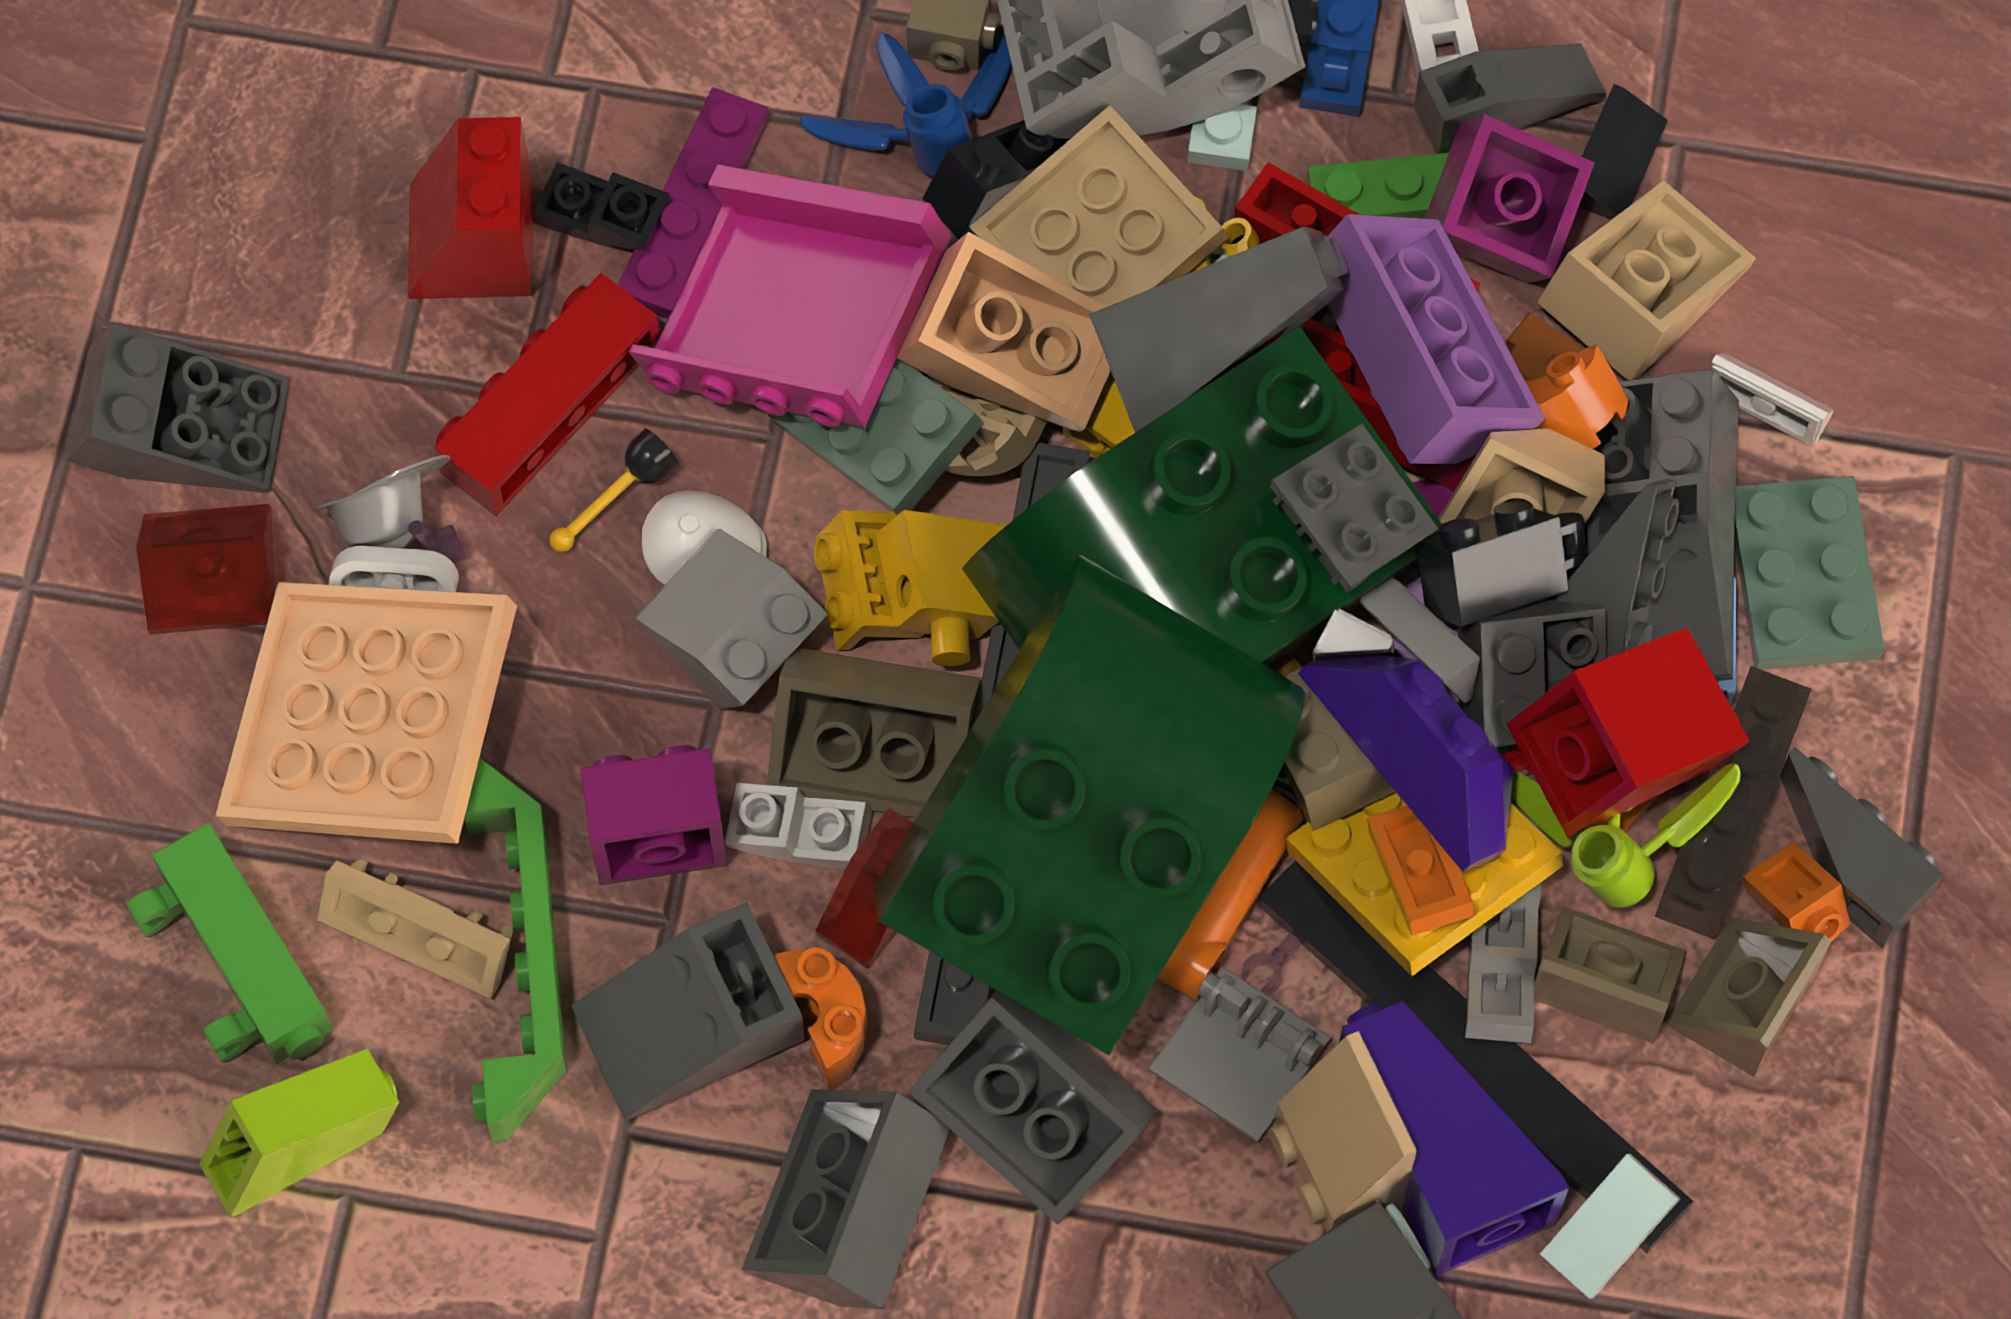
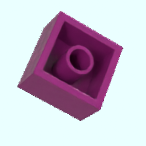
[1424,114,1595,283]
[580,745,728,885]

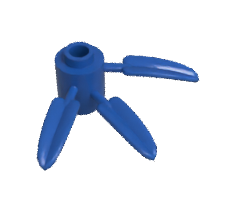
[800,32,1012,176]

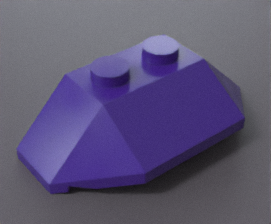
[1298,654,1514,872]

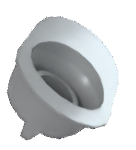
[313,455,450,548]

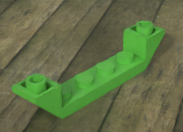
[464,757,567,1143]

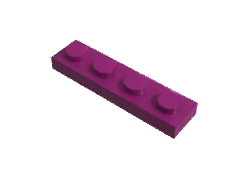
[618,87,769,320]

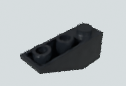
[922,120,1070,240]

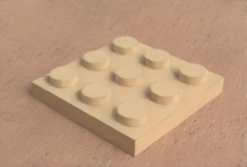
[970,105,1229,306]

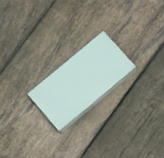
[1540,1154,1681,1299]

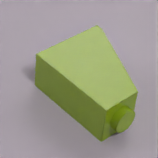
[199,1048,400,1218]

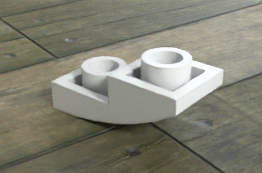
[725,783,872,871]

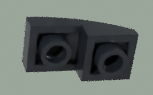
[532,162,670,250]

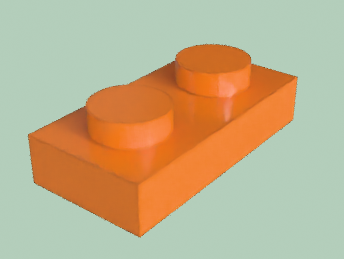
[1367,805,1474,936]

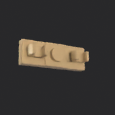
[317,859,513,999]

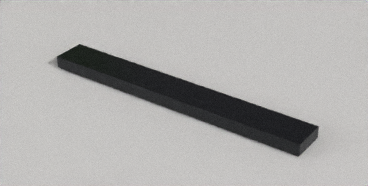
[1257,860,1693,1254]

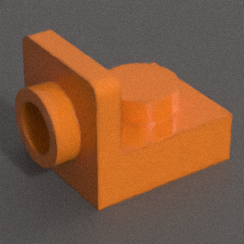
[1742,841,1850,942]

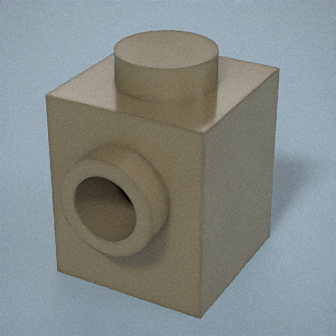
[906,0,1001,71]

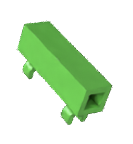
[126,822,333,1064]

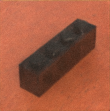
[1654,666,1812,940]

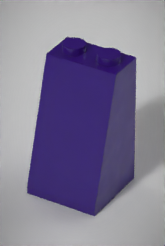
[1339,1001,1569,1277]

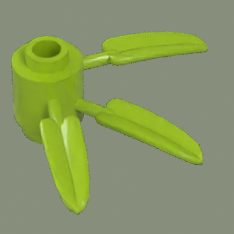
[1511,763,1741,908]

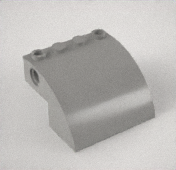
[997,0,1305,139]

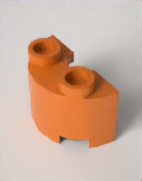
[1524,344,1629,449]
[773,947,868,1090]

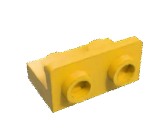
[814,510,924,650]

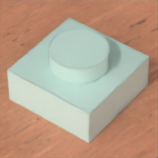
[1187,104,1257,171]

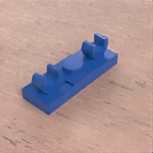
[1299,0,1379,117]

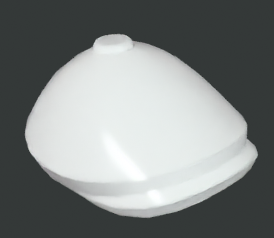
[642,490,767,585]

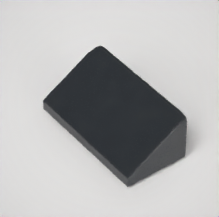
[1578,84,1668,219]

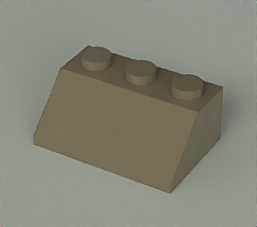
[767,648,981,818]

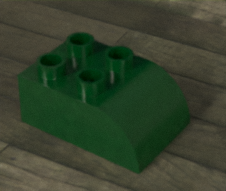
[962,326,1442,668]
[873,554,1304,1055]

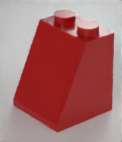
[408,117,533,299]
[1506,627,1750,838]

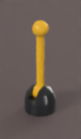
[549,428,679,552]

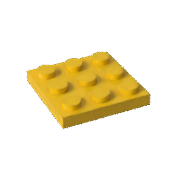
[1286,792,1563,976]

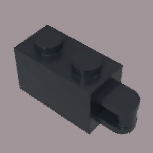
[1416,501,1588,626]

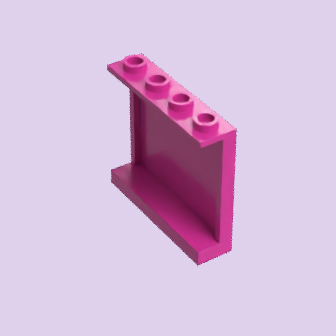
[629,164,951,428]

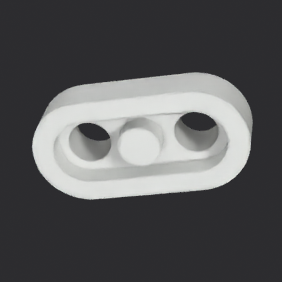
[329,546,459,592]

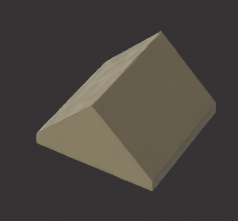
[1534,906,1686,1044]
[1667,918,1831,1077]

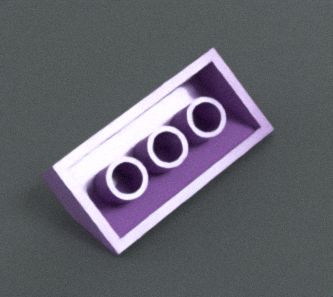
[1327,214,1545,464]

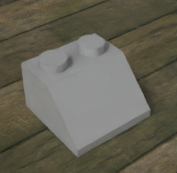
[632,529,828,709]

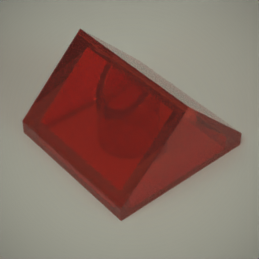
[136,504,275,635]

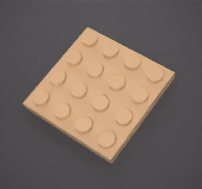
[215,582,517,844]

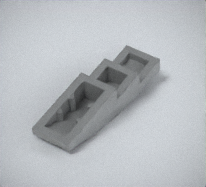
[1465,798,1542,1043]

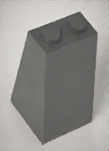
[1089,227,1348,432]

